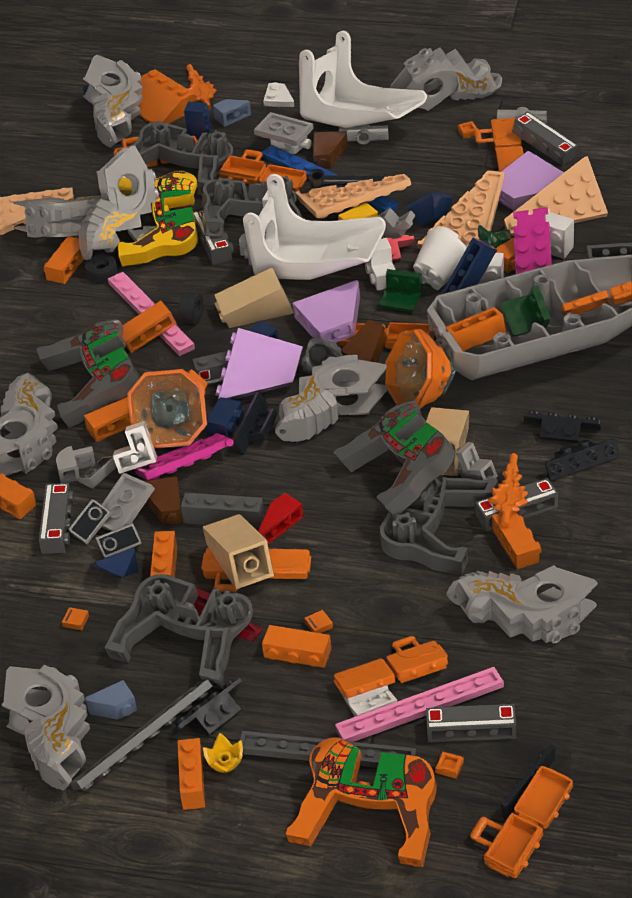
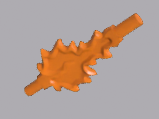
[186,64,217,110]
[488,453,528,527]

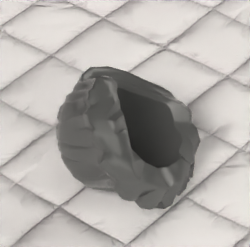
[301,338,342,375]

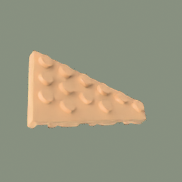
[503,156,608,236]
[417,171,505,249]
[295,174,411,218]
[0,188,74,235]

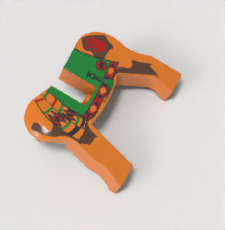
[286,738,437,868]

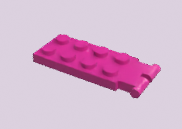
[513,207,552,274]
[134,433,234,480]

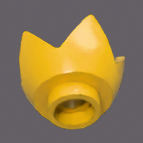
[203,733,243,773]

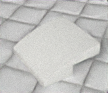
[342,685,397,717]

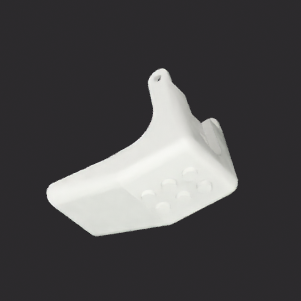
[299,31,427,128]
[243,174,386,280]

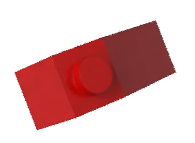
[258,493,303,544]

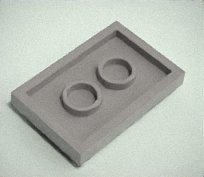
[254,112,313,146]
[102,473,155,532]

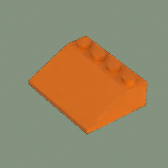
[138,69,195,124]

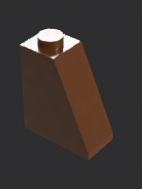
[313,131,348,169]
[341,319,387,363]
[144,477,183,526]

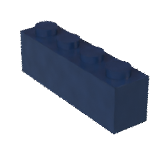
[441,237,497,295]

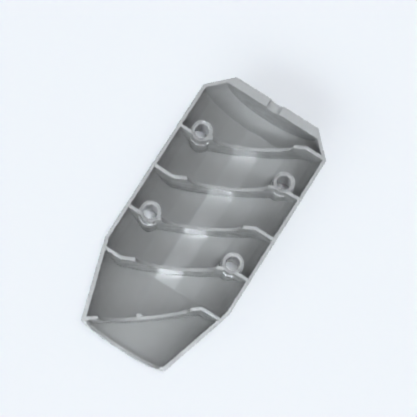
[427,255,632,380]

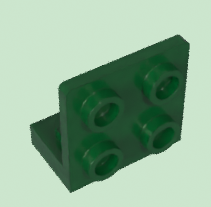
[379,269,423,312]
[500,286,551,337]

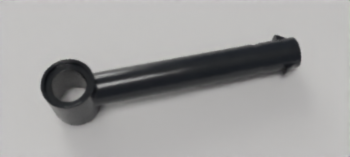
[309,169,389,189]

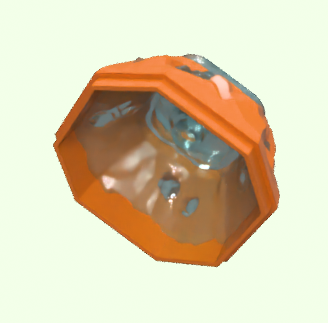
[385,328,455,408]
[127,369,207,449]

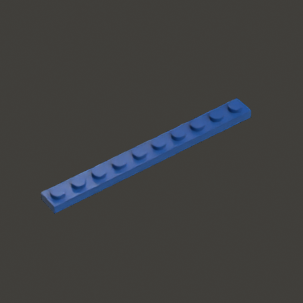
[261,145,398,213]

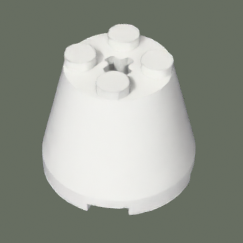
[413,226,468,290]

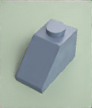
[213,99,251,127]
[85,680,137,720]

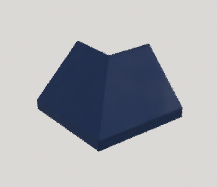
[406,192,453,226]
[89,548,138,578]

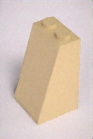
[214,267,294,328]
[426,407,469,476]
[203,514,274,589]

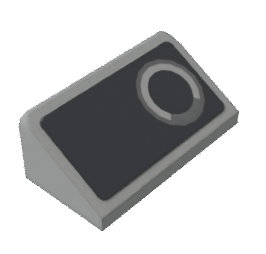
[78,456,117,489]
[69,499,112,544]
[96,523,142,558]

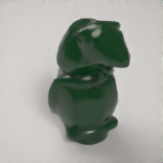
[478,225,512,248]

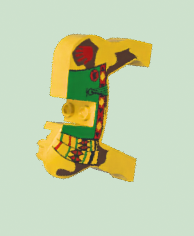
[118,171,198,267]

